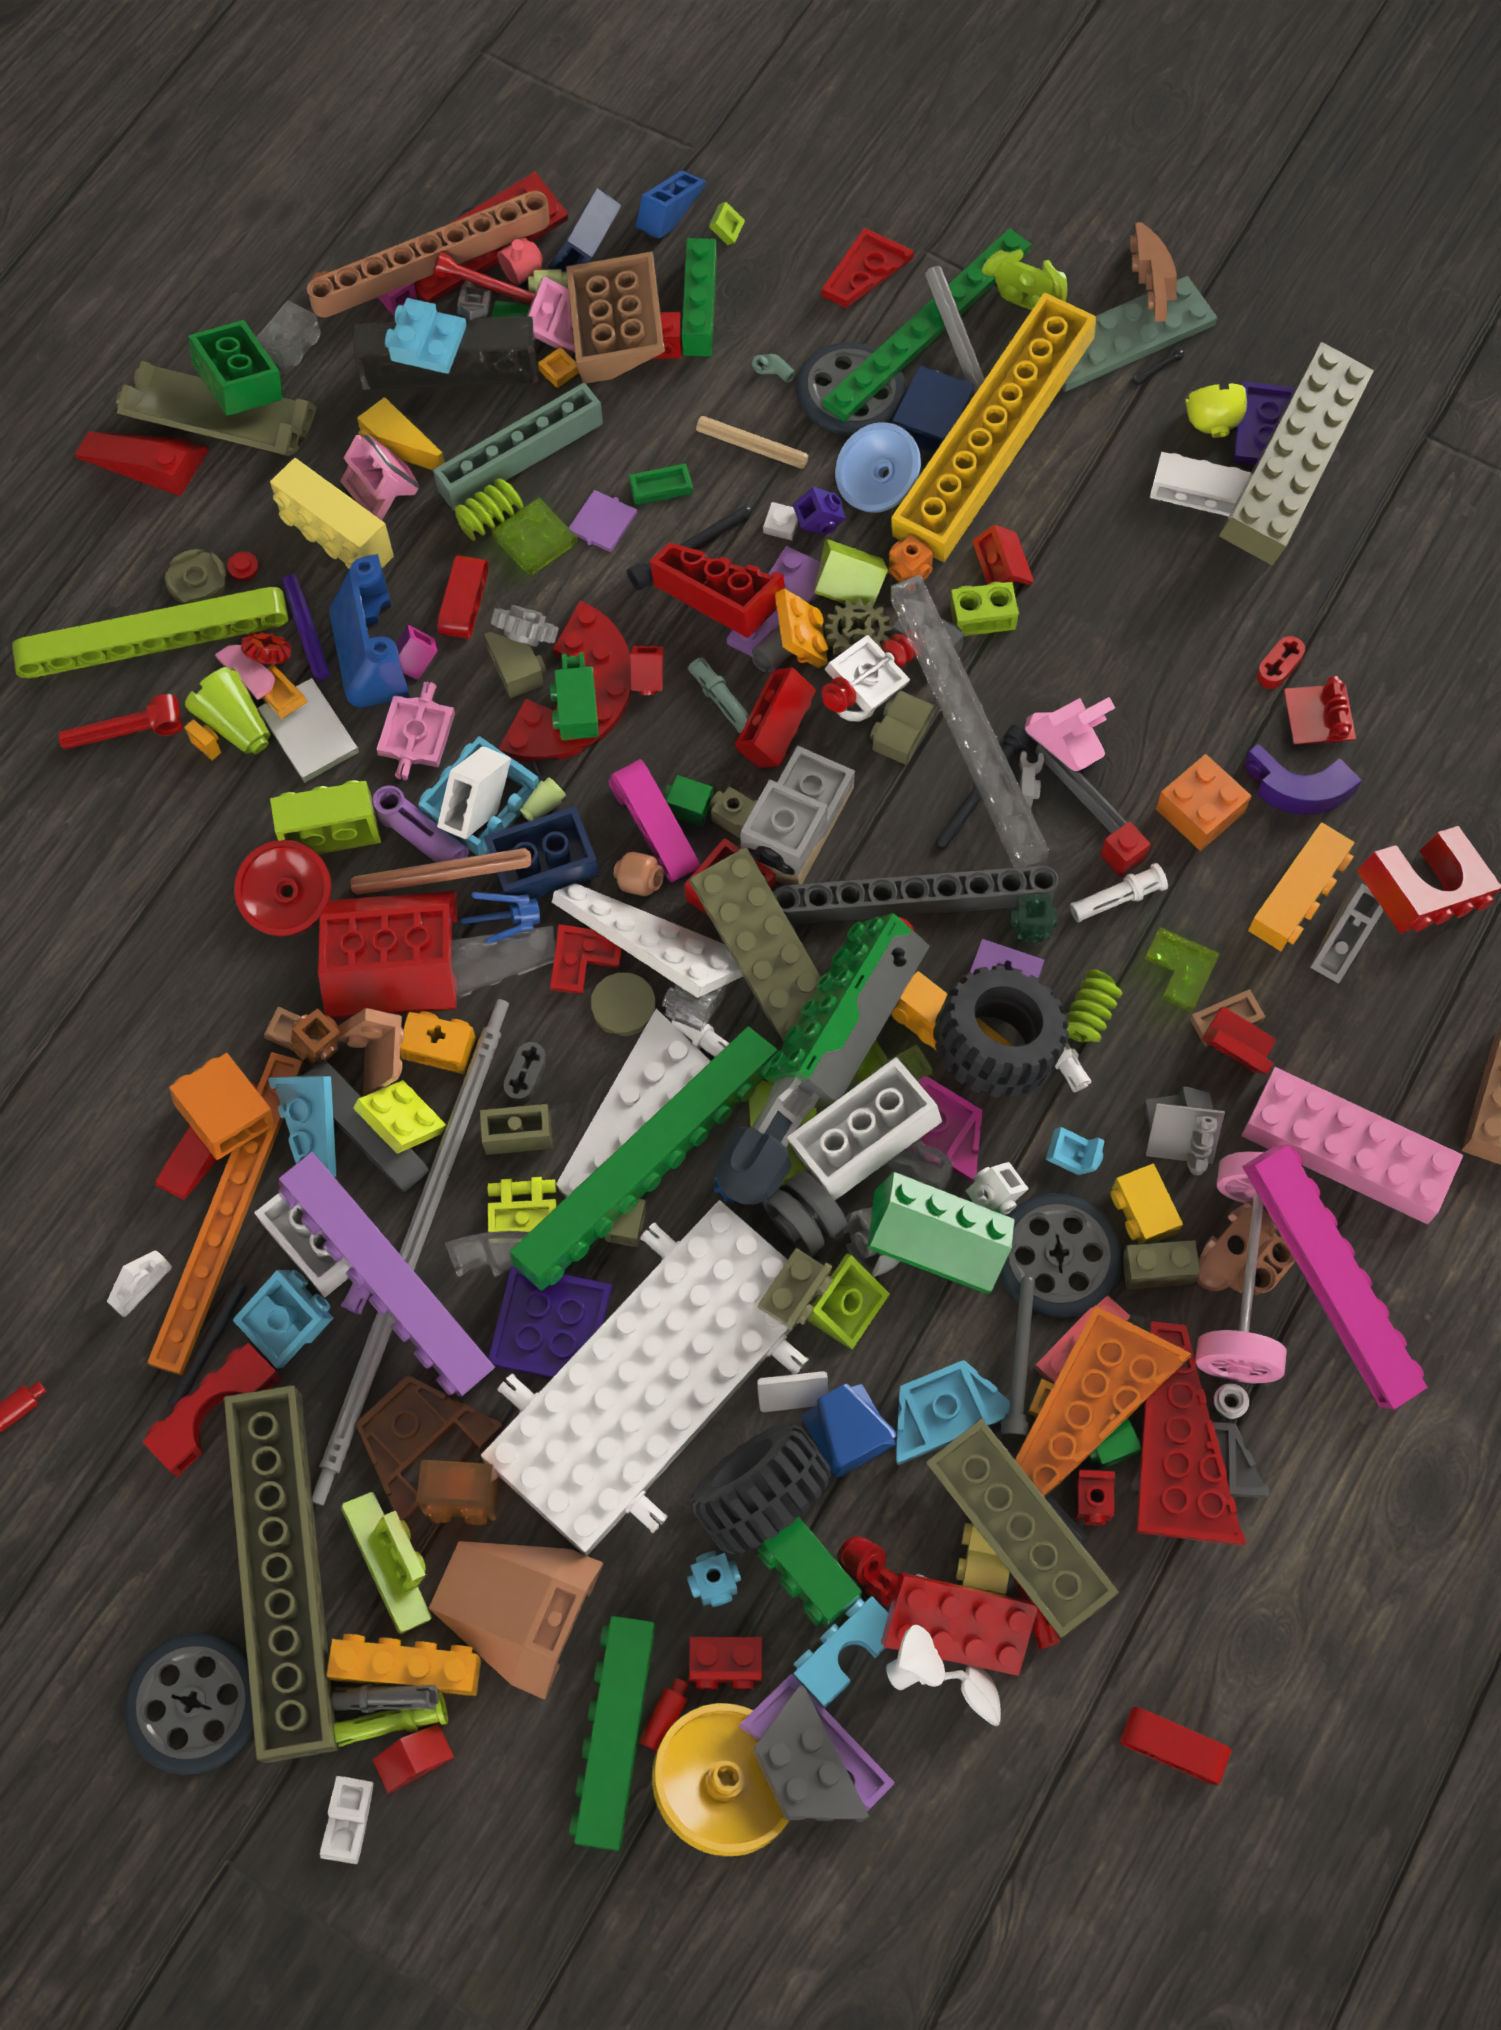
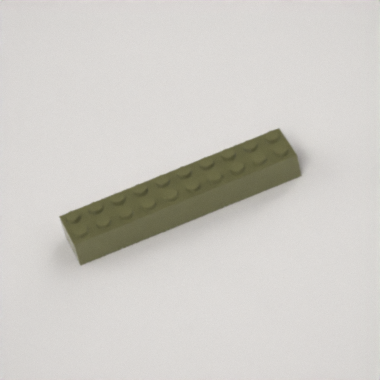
[224,1385,338,1763]

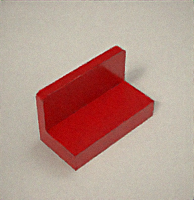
[972,524,1034,585]
[1201,1007,1276,1075]

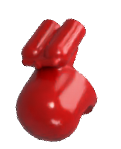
[837,1536,899,1606]

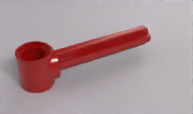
[58,694,183,749]

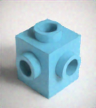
[687,1551,741,1607]

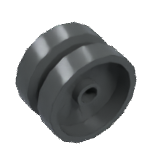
[763,1170,847,1257]

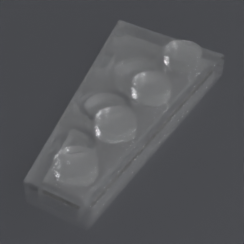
[452,926,556,998]

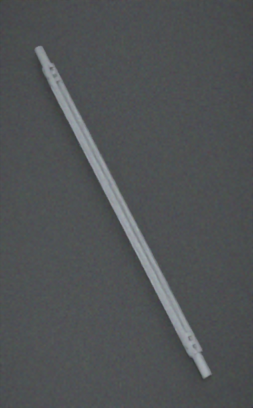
[311,999,509,1506]

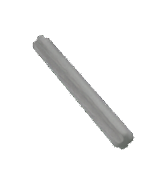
[925,266,985,396]

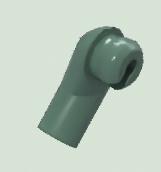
[752,354,796,383]

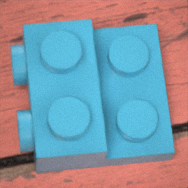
[385,298,467,374]
[233,1270,333,1369]

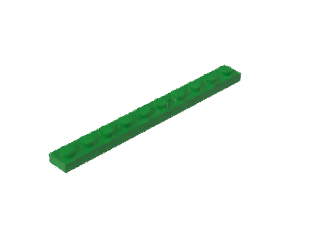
[823,228,1032,422]

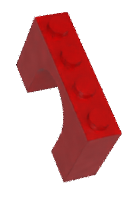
[1356,826,1501,934]

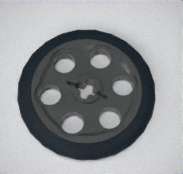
[795,342,907,436]
[999,1193,1123,1318]
[124,1632,254,1775]

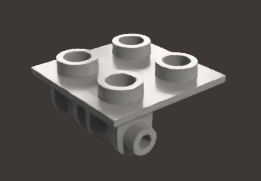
[1146,1103,1225,1175]

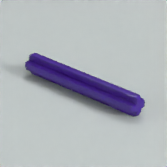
[281,574,330,681]

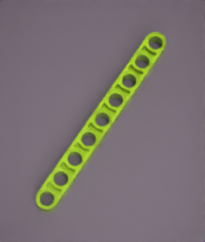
[12,587,288,678]

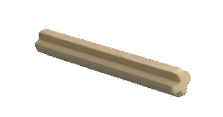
[696,416,808,469]

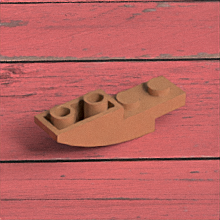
[1130,222,1177,322]

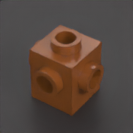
[291,1008,340,1065]

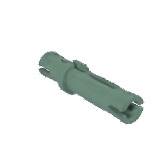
[688,657,749,734]

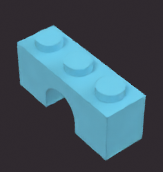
[793,1596,888,1709]

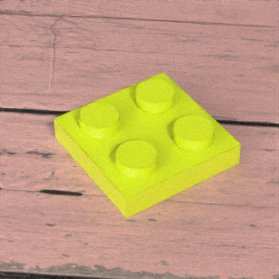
[353,1080,447,1154]

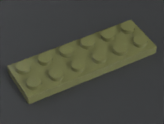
[689,847,821,1045]
[926,1418,1119,1638]

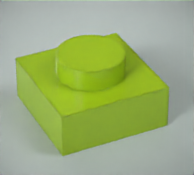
[708,202,745,245]

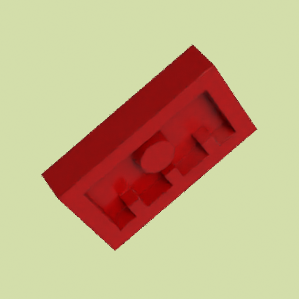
[689,1637,762,1690]

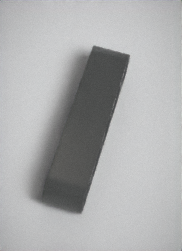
[303,1059,429,1194]

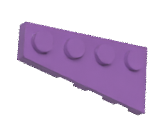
[727,546,820,657]
[738,1674,895,1812]

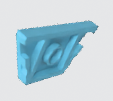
[896,1360,1010,1465]

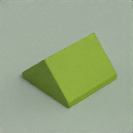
[813,539,888,606]
[808,1253,890,1349]

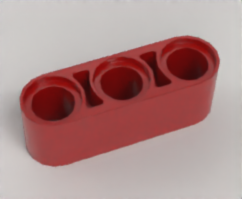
[437,555,489,639]
[1119,1706,1232,1786]

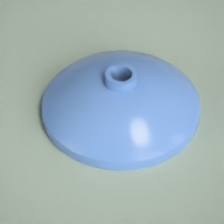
[835,422,921,513]

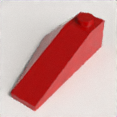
[75,431,208,496]

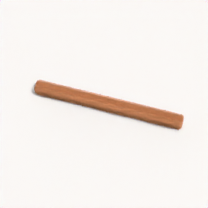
[351,848,531,895]

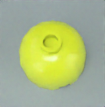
[1185,384,1247,438]

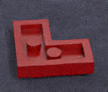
[549,924,621,995]

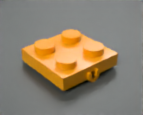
[775,588,828,668]

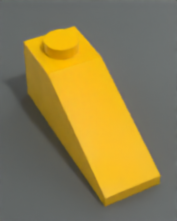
[357,397,444,470]

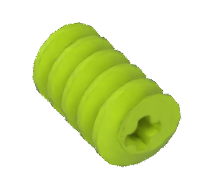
[455,478,524,541]
[1066,970,1122,1042]

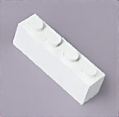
[1150,452,1251,516]

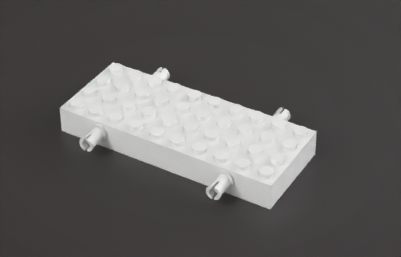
[481,1200,819,1556]

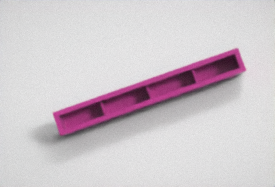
[1242,1144,1428,1410]

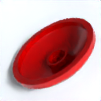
[234,840,332,937]

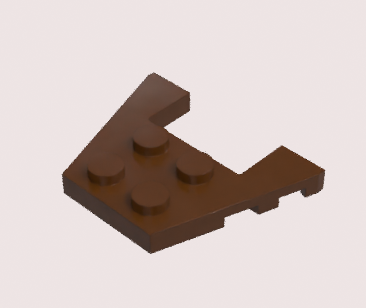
[355,1375,504,1522]

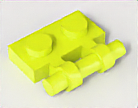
[488,1177,557,1240]

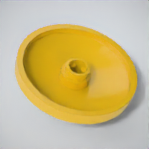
[652,1703,789,1856]

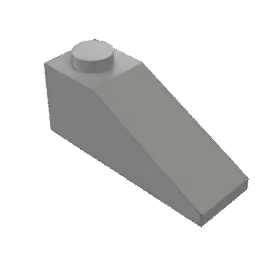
[1310,881,1384,984]

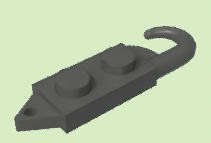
[457,281,491,320]

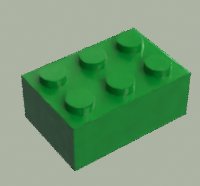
[188,320,282,416]
[756,1517,862,1630]

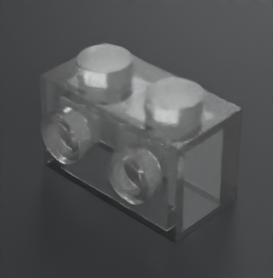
[256,300,321,374]

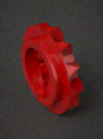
[241,632,291,665]

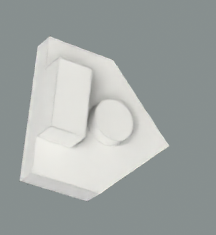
[107,1250,172,1317]

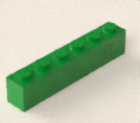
[569,1616,656,1852]

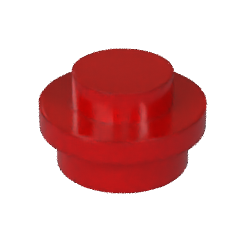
[227,552,259,582]

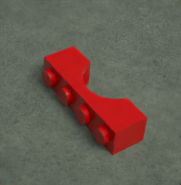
[142,1343,282,1478]

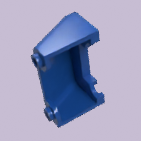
[329,554,410,707]

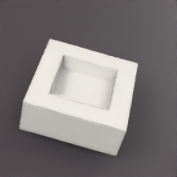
[763,502,799,540]

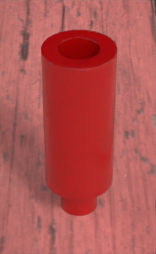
[0,1381,47,1433]
[637,1678,689,1752]

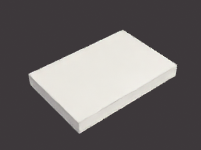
[258,678,359,783]

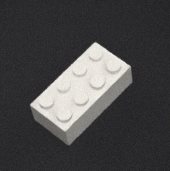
[787,1057,942,1201]

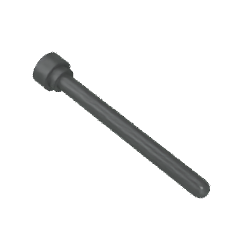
[1000,1275,1035,1440]

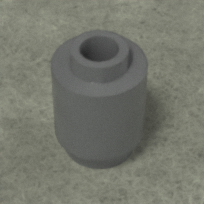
[752,627,793,672]

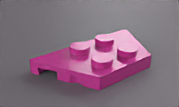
[911,1076,982,1184]

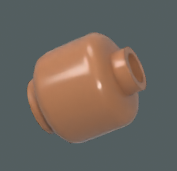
[614,852,664,896]

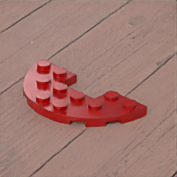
[498,601,632,762]

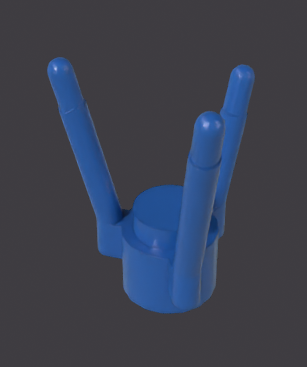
[461,892,540,944]

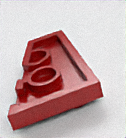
[821,228,915,308]

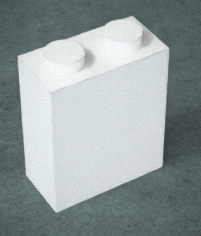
[437,746,511,839]

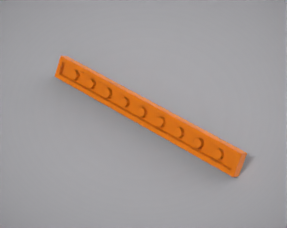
[147,1052,305,1376]

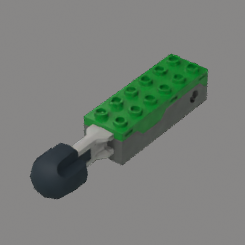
[716,913,930,1205]

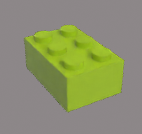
[270,780,381,854]

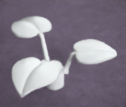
[886,1574,1001,1726]

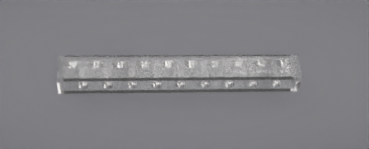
[891,575,1049,868]

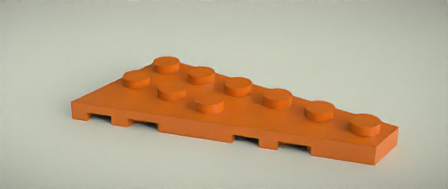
[1015,1305,1191,1498]

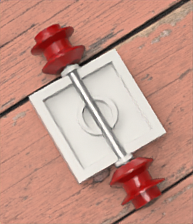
[822,634,915,715]

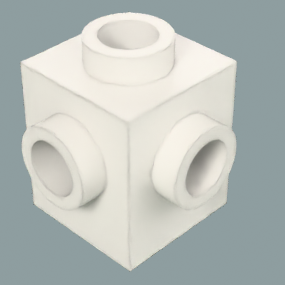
[966,1162,1028,1215]

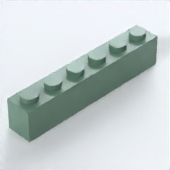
[433,382,603,511]

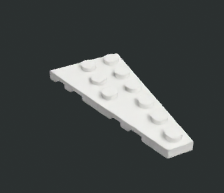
[552,883,743,998]
[556,1009,711,1197]

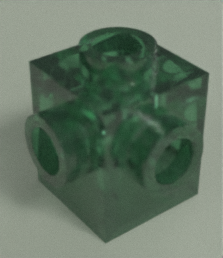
[1010,894,1057,943]

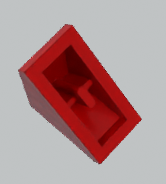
[373,1724,455,1794]

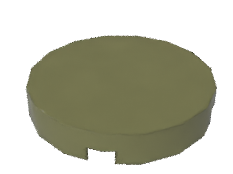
[165,549,228,604]
[591,973,656,1036]

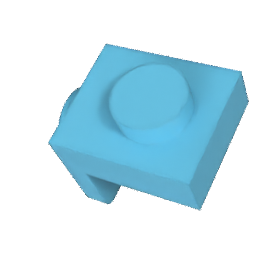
[1046,1127,1105,1175]

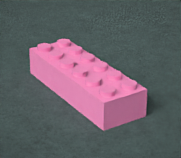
[1241,1067,1463,1225]

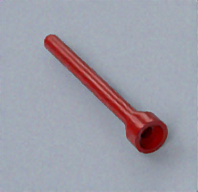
[433,252,535,305]

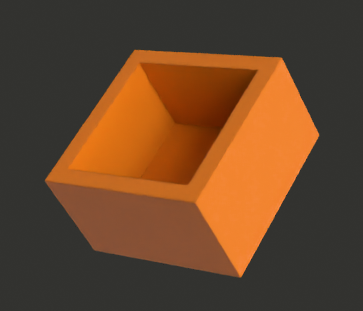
[1155,754,1252,851]

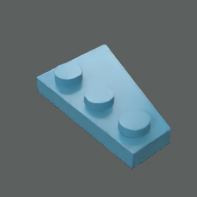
[268,1076,337,1177]

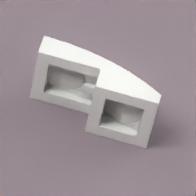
[320,1776,373,1864]

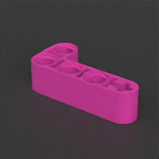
[609,759,700,883]

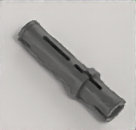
[331,1683,439,1713]

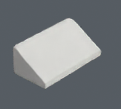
[757,1371,828,1412]

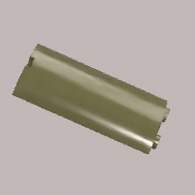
[116,361,317,456]

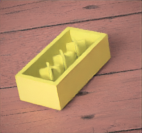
[270,458,394,569]

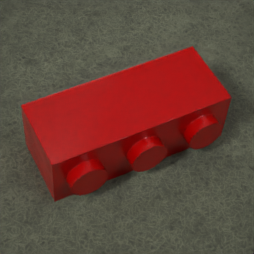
[734,667,816,769]

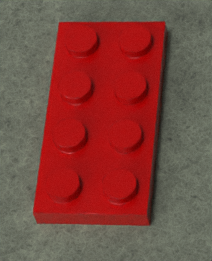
[880,1572,1038,1676]

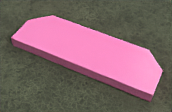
[215,645,275,700]

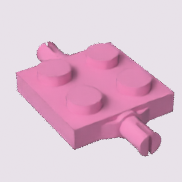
[376,682,455,781]

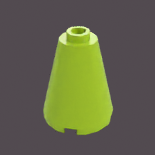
[185,667,270,754]

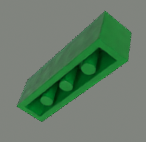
[682,238,717,356]

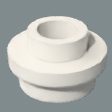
[1213,1383,1249,1419]

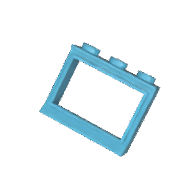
[418,736,539,856]

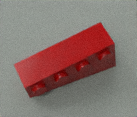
[650,542,785,638]

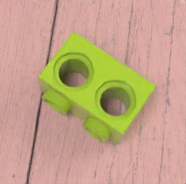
[949,582,1019,636]

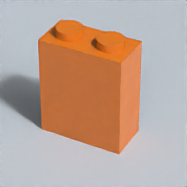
[169,1053,274,1160]

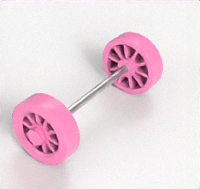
[1195,1152,1305,1383]

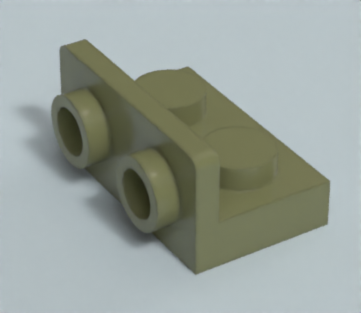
[757,1248,833,1330]

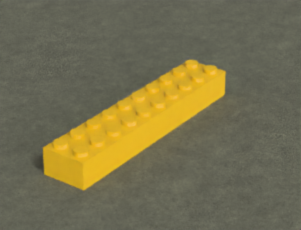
[891,292,1096,562]

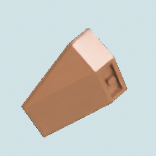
[429,1541,604,1700]

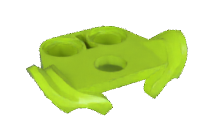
[982,249,1067,310]

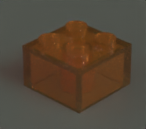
[416,1460,500,1525]

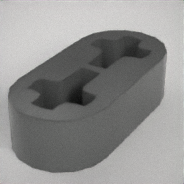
[503,1042,547,1104]

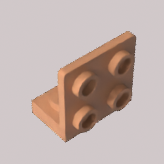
[338,1008,404,1096]

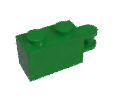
[550,652,599,740]

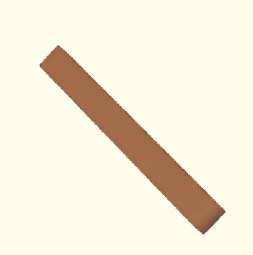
[307,191,550,317]

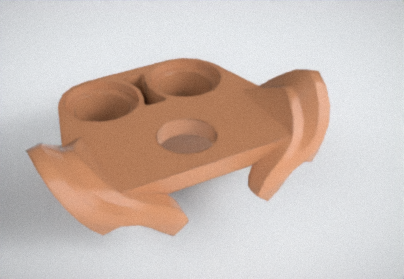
[1196,1200,1295,1296]

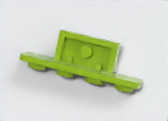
[341,1492,431,1634]

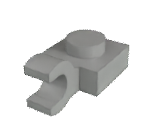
[1018,752,1044,810]

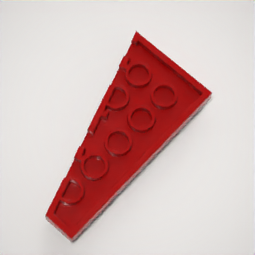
[1136,1321,1246,1546]

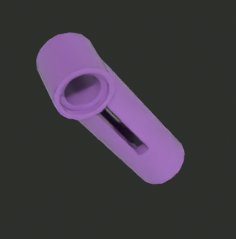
[372,785,469,863]

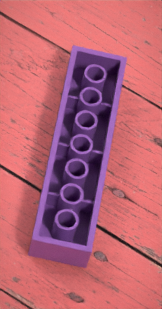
[278,1152,495,1396]

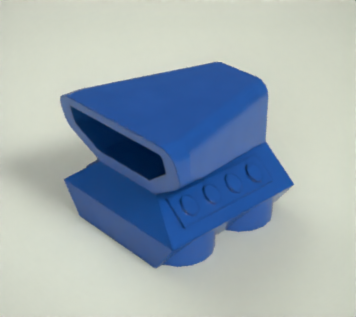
[801,1384,897,1478]

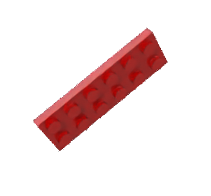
[413,172,568,303]

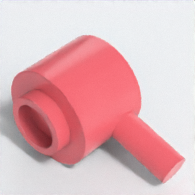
[497,238,543,286]

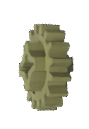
[825,598,892,655]

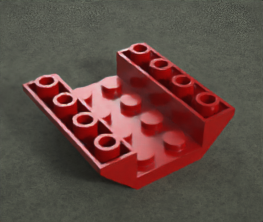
[318,890,457,1019]

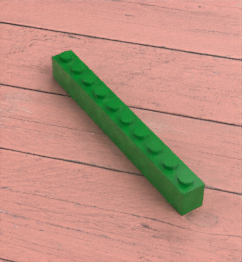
[509,1026,778,1291]

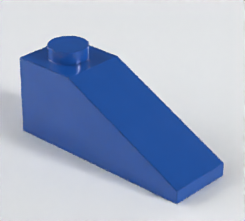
[636,170,706,238]

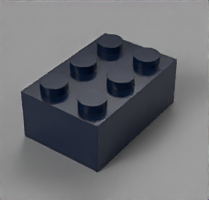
[484,806,599,907]

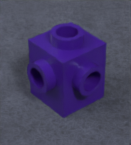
[792,487,846,536]

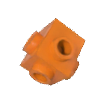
[888,534,933,591]

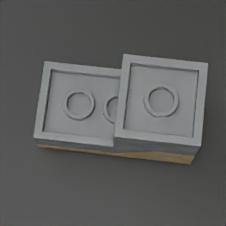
[740,746,855,885]

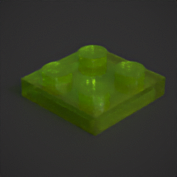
[492,498,577,576]

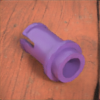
[341,1283,370,1315]

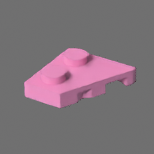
[521,276,575,356]

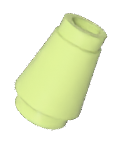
[519,777,566,821]

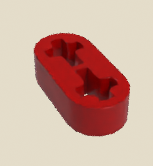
[1257,636,1305,689]

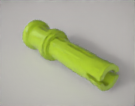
[334,1691,448,1747]

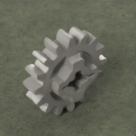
[491,605,559,646]

